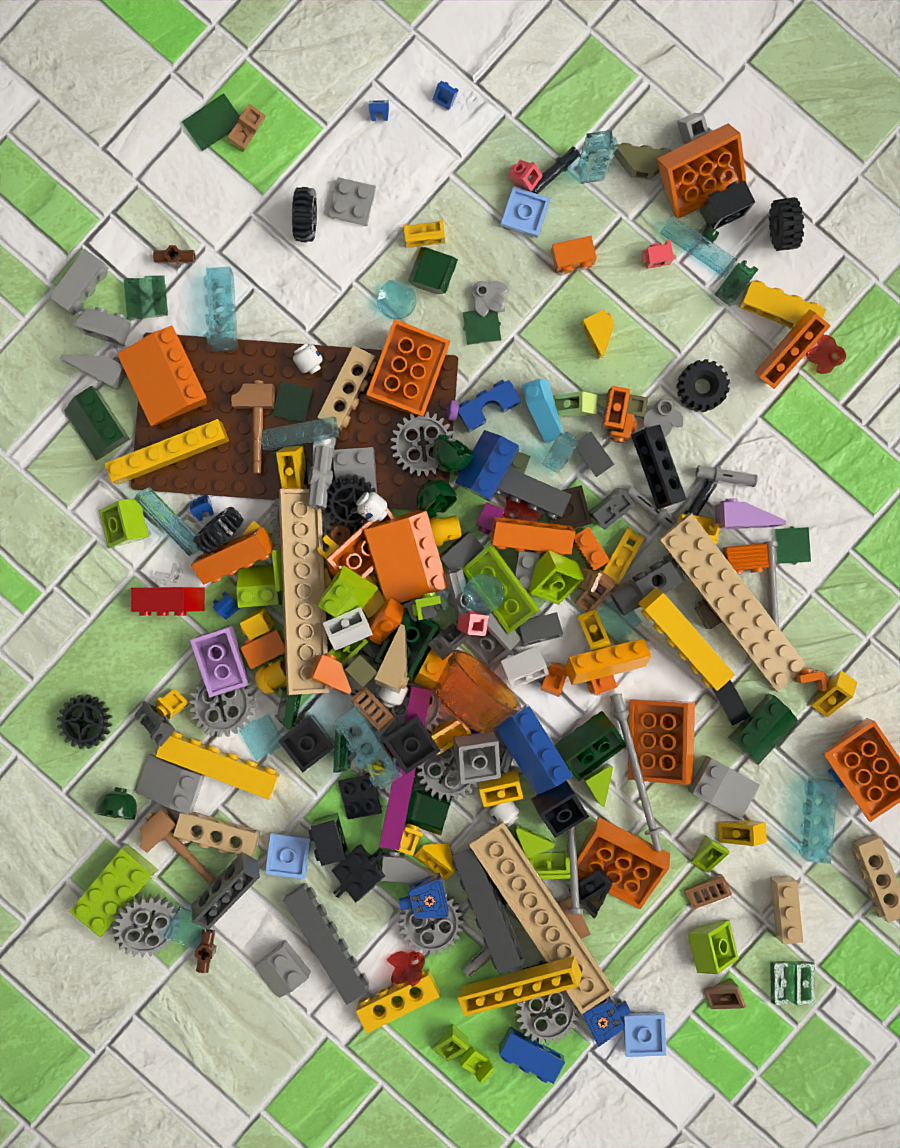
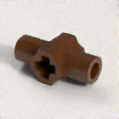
[153,245,196,268]
[195,929,217,973]

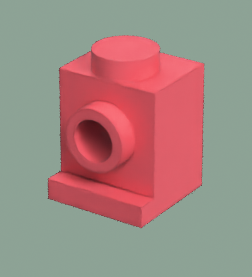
[508,160,543,191]
[642,240,674,269]
[457,611,489,636]

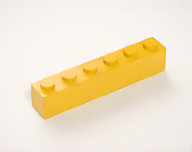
[104,419,229,485]
[638,587,735,691]
[156,730,280,800]
[457,956,582,1016]

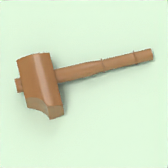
[231,380,275,474]
[139,806,215,885]

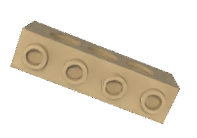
[318,345,377,431]
[173,811,261,857]
[851,834,900,923]

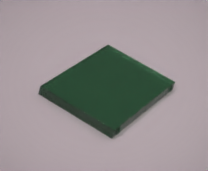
[182,93,240,151]

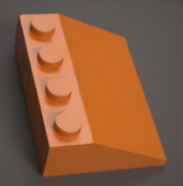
[657,123,747,219]
[365,319,451,417]
[117,325,207,427]
[363,510,448,603]
[628,699,695,785]
[823,718,900,822]
[577,817,670,909]

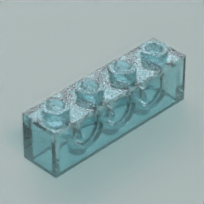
[578,130,617,184]
[203,266,238,351]
[541,432,579,474]
[334,705,402,790]
[799,778,838,864]

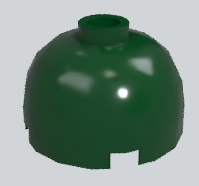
[433,434,474,472]
[416,480,457,518]
[94,787,137,820]

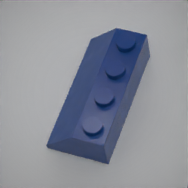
[494,704,573,795]

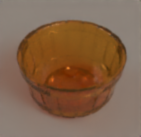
[434,650,521,734]

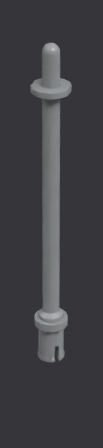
[610,693,663,852]

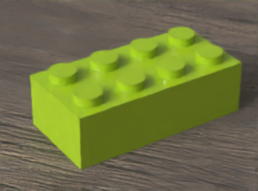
[69,844,158,938]

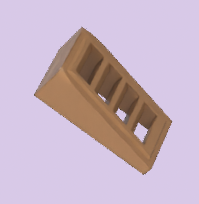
[576,566,602,593]
[574,571,616,612]
[351,687,395,731]
[684,873,732,909]

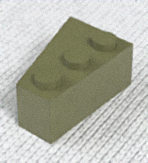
[344,653,379,697]

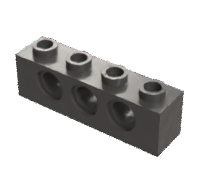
[191,852,260,930]

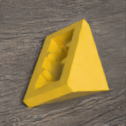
[430,717,472,755]
[414,843,455,880]

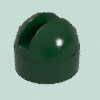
[702,226,719,244]

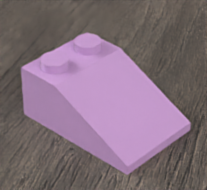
[715,498,786,529]
[190,625,249,698]

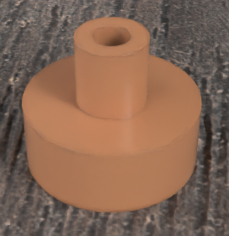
[329,524,350,545]

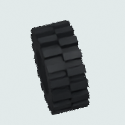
[769,197,804,251]
[676,359,730,412]

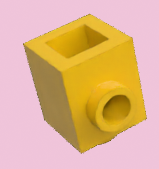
[239,606,275,640]

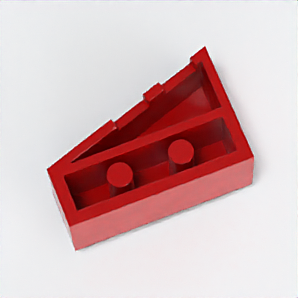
[131,587,205,616]

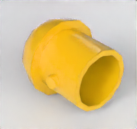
[429,515,461,546]
[254,659,287,694]

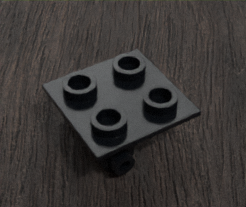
[338,772,382,820]

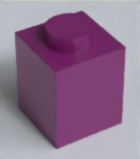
[476,502,504,535]

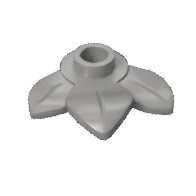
[472,281,509,317]
[643,398,683,437]

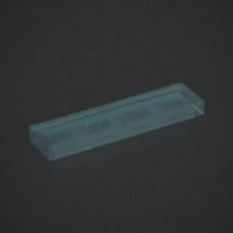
[660,215,737,277]
[262,416,339,451]
[134,487,199,557]

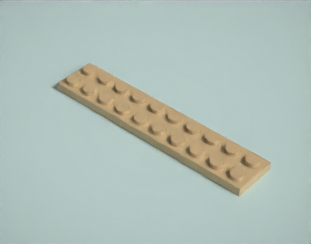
[279,489,329,695]
[658,513,808,692]
[469,821,615,1014]

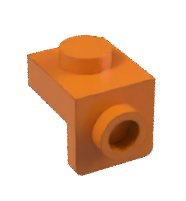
[608,413,637,443]
[540,662,568,697]
[795,668,829,691]

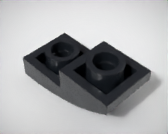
[712,680,750,726]

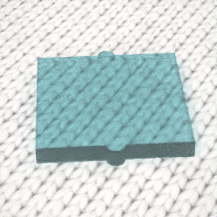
[597,601,642,642]
[239,714,282,761]
[163,906,205,949]

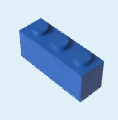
[499,1027,565,1084]

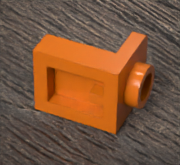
[586,675,617,696]

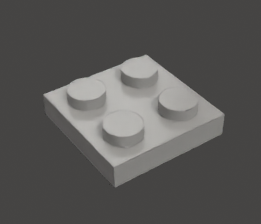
[329,177,376,226]

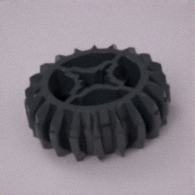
[291,186,317,243]
[325,474,376,528]
[193,507,244,554]
[57,694,113,749]

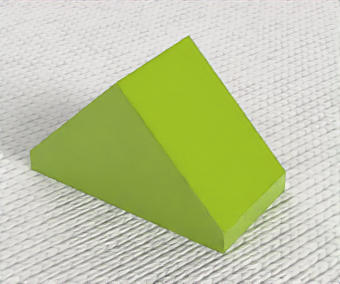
[328,638,368,667]
[583,764,613,807]
[515,824,555,858]
[691,836,730,873]
[433,1024,469,1062]

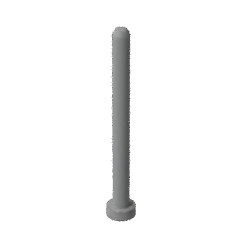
[763,541,779,628]
[567,826,583,914]

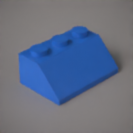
[455,430,519,502]

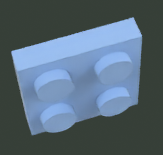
[500,186,551,238]
[265,833,311,879]
[623,1012,666,1057]

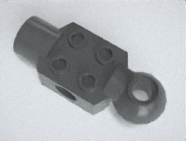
[609,554,685,616]

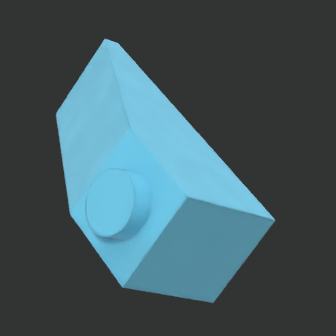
[522,379,564,443]

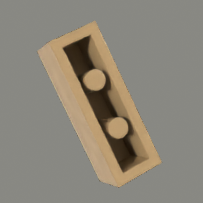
[770,876,803,944]

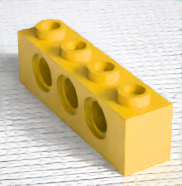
[356,969,440,1034]

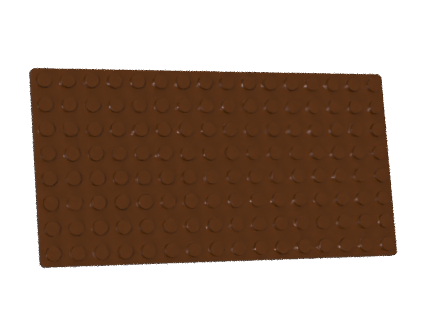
[131,332,458,513]

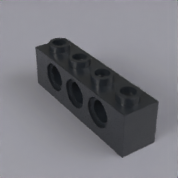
[631,425,687,510]

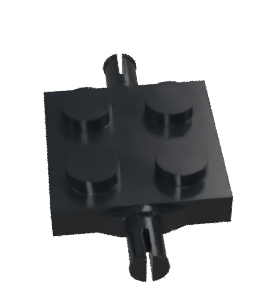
[332,844,385,903]

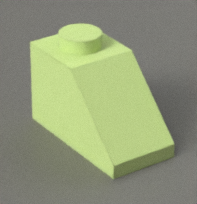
[553,391,598,417]

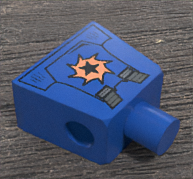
[399,873,449,919]
[582,996,631,1047]

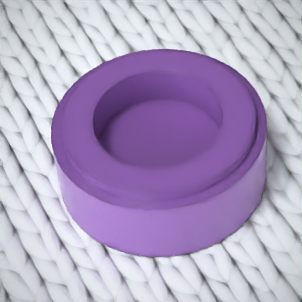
[446,400,459,421]

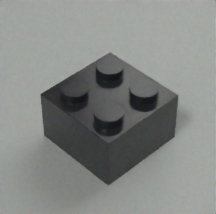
[700,180,755,230]
[278,714,337,773]
[382,714,440,774]
[531,780,589,838]
[308,813,349,866]

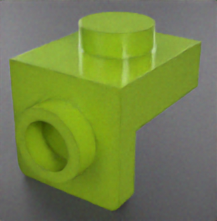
[412,592,441,620]
[459,1046,495,1084]

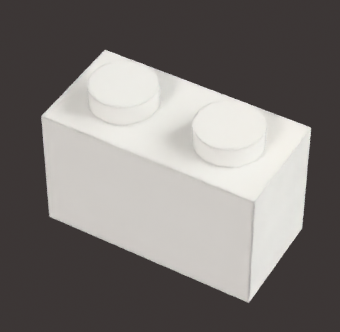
[323,607,373,651]
[501,646,549,689]

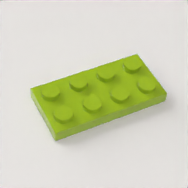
[462,545,540,634]

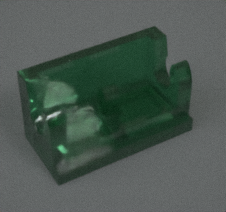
[714,260,759,306]

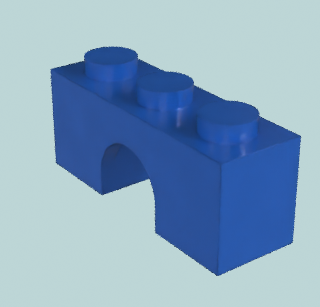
[458,380,521,433]

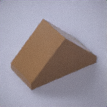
[704,978,746,1009]

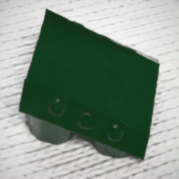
[408,247,458,294]
[275,685,302,730]
[405,784,452,836]

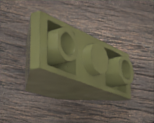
[614,143,671,179]

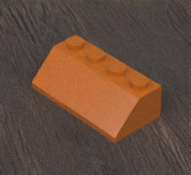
[326,508,395,578]

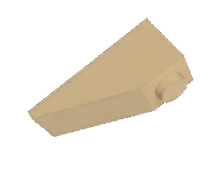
[375,624,409,694]

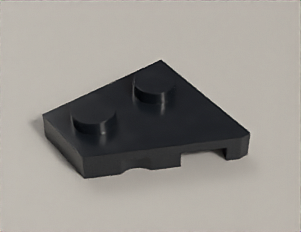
[569,867,613,918]

